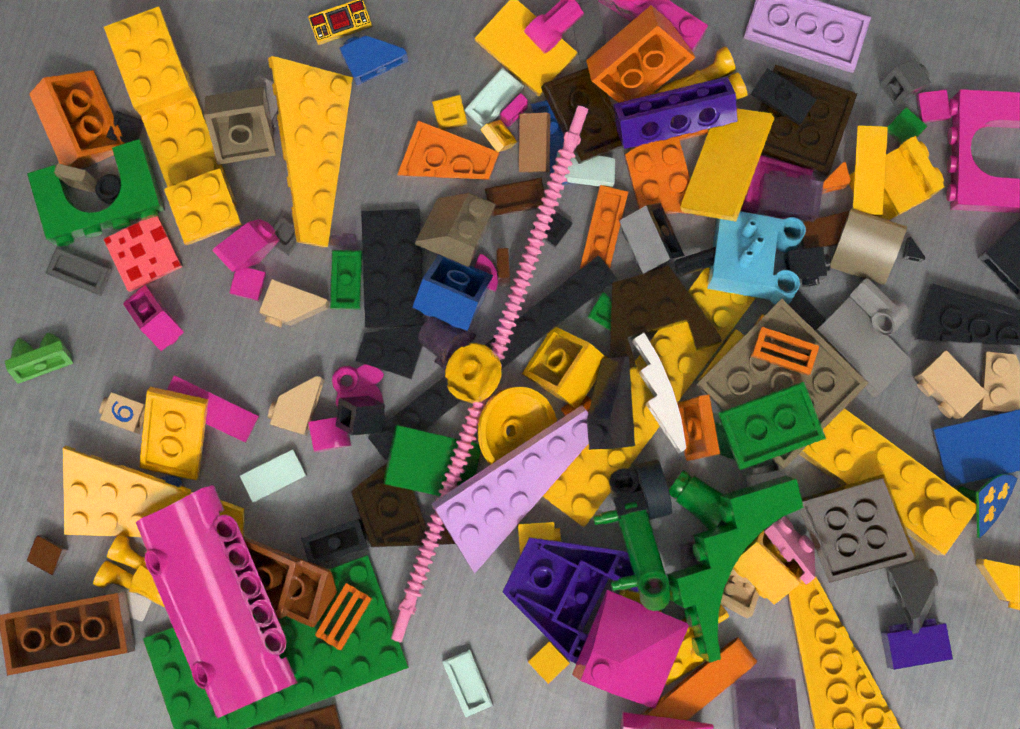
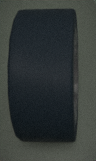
[635,459,673,520]

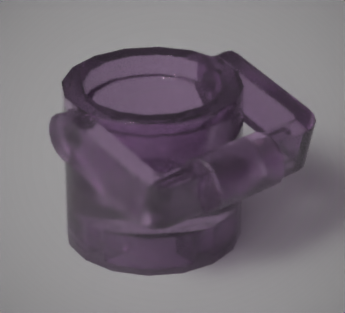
[418,317,476,369]

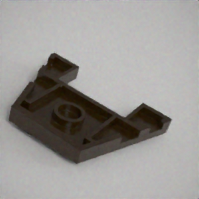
[610,266,722,370]
[351,463,455,548]

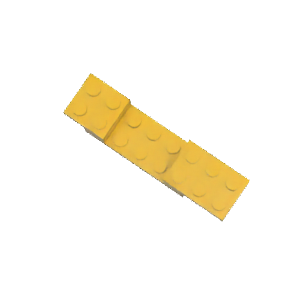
[104,6,242,246]

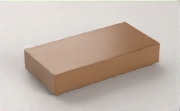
[519,113,550,173]

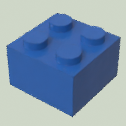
[412,254,493,331]

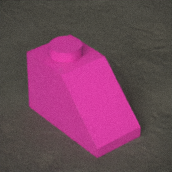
[212,219,280,272]
[123,285,184,351]

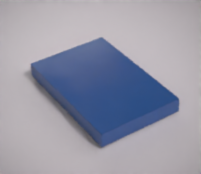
[933,409,1020,486]

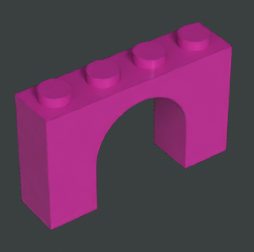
[946,89,1020,213]

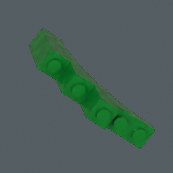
[667,476,804,663]

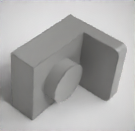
[746,459,790,487]

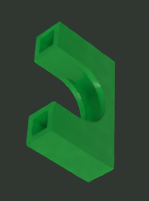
[27,139,165,247]

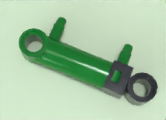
[593,468,670,611]

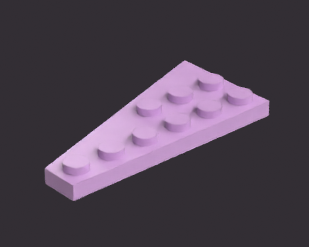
[432,405,589,574]

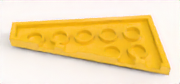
[268,56,353,248]

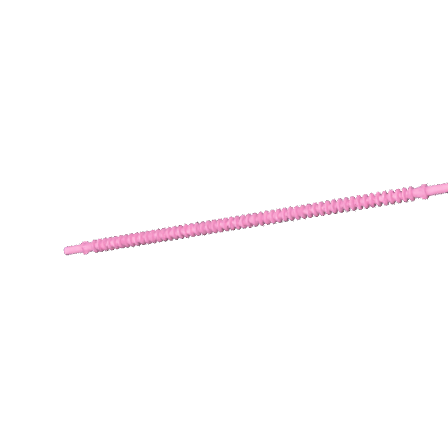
[390,106,588,642]

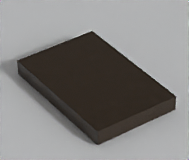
[541,67,623,164]

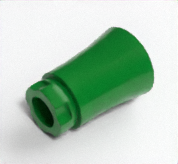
[669,470,723,530]

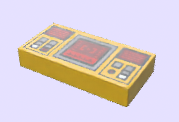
[308,0,372,45]

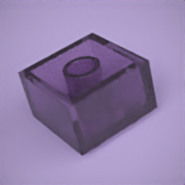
[731,676,800,729]

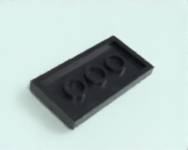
[361,209,424,328]

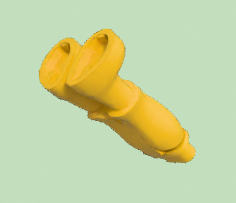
[652,46,748,99]
[93,534,165,607]

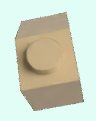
[259,279,330,328]
[268,376,325,436]

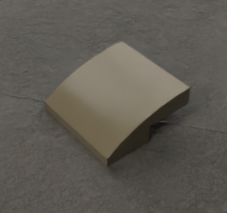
[830,208,907,285]

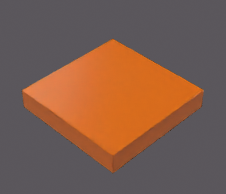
[677,395,720,461]

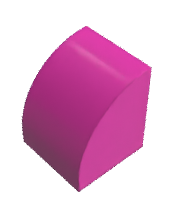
[308,417,352,453]

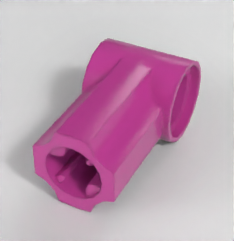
[524,0,584,54]

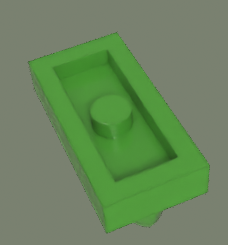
[5,333,73,384]

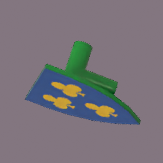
[958,474,1018,538]

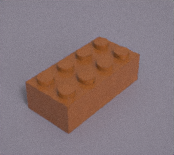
[0,592,135,676]

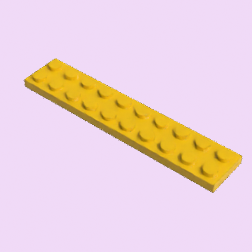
[542,267,756,528]

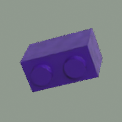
[881,618,953,670]

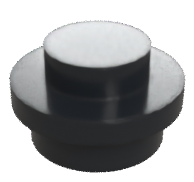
[95,174,121,204]

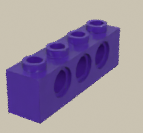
[614,76,738,149]

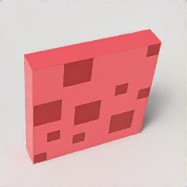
[103,216,182,292]

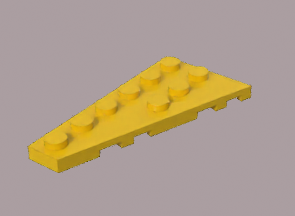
[63,445,245,537]
[787,576,901,729]

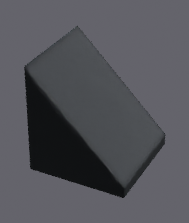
[903,236,925,262]

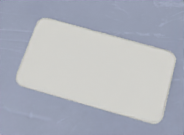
[107,584,151,621]

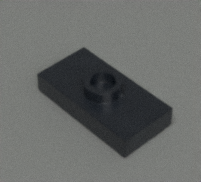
[750,68,816,126]

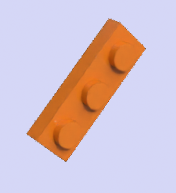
[580,185,628,269]

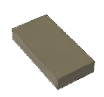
[54,163,97,193]

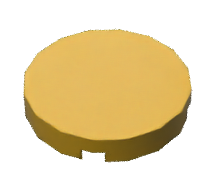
[445,343,501,403]

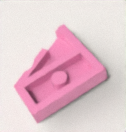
[764,516,815,585]

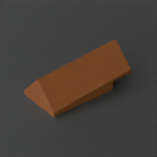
[219,532,337,627]

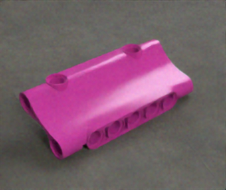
[135,485,297,718]

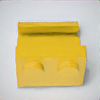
[848,136,945,220]

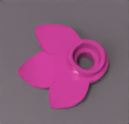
[332,364,384,408]

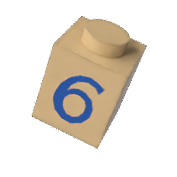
[99,392,145,434]

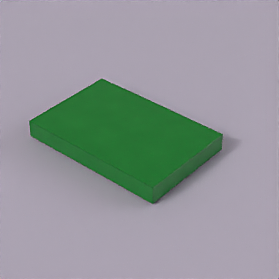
[718,382,826,470]
[383,425,481,496]

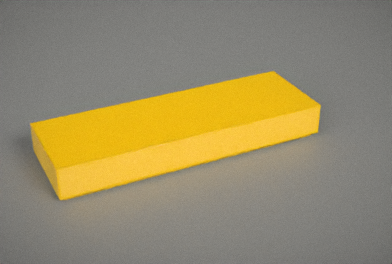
[853,126,888,216]

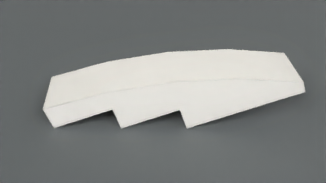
[632,333,686,454]

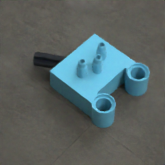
[674,211,806,304]

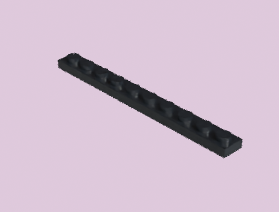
[368,255,617,460]

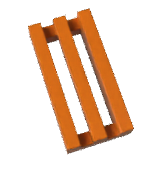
[751,327,820,376]
[315,583,373,651]

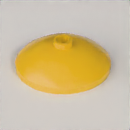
[478,387,557,465]

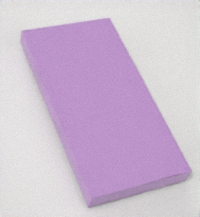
[743,0,871,73]

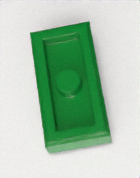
[330,250,362,310]

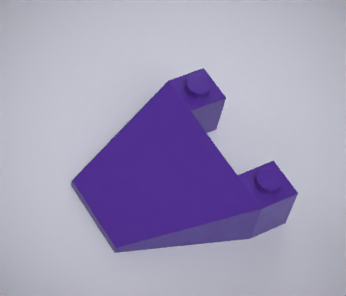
[502,537,638,664]

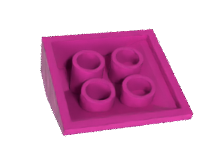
[572,590,689,709]

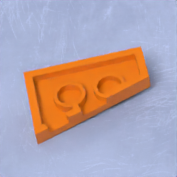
[397,121,500,180]

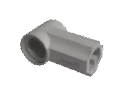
[850,278,909,336]

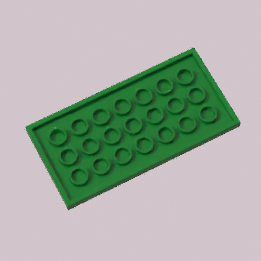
[143,555,409,729]

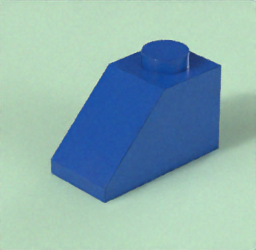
[340,35,409,86]

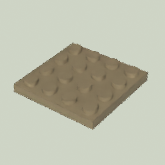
[697,299,868,469]

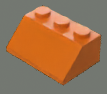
[586,5,695,103]
[29,70,125,169]

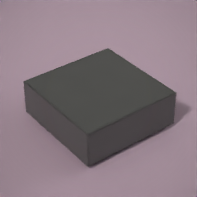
[272,215,298,256]

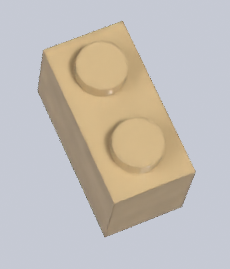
[914,350,988,419]

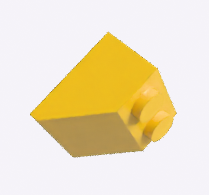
[522,327,607,408]
[733,530,802,605]

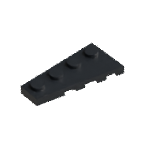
[914,283,1020,347]

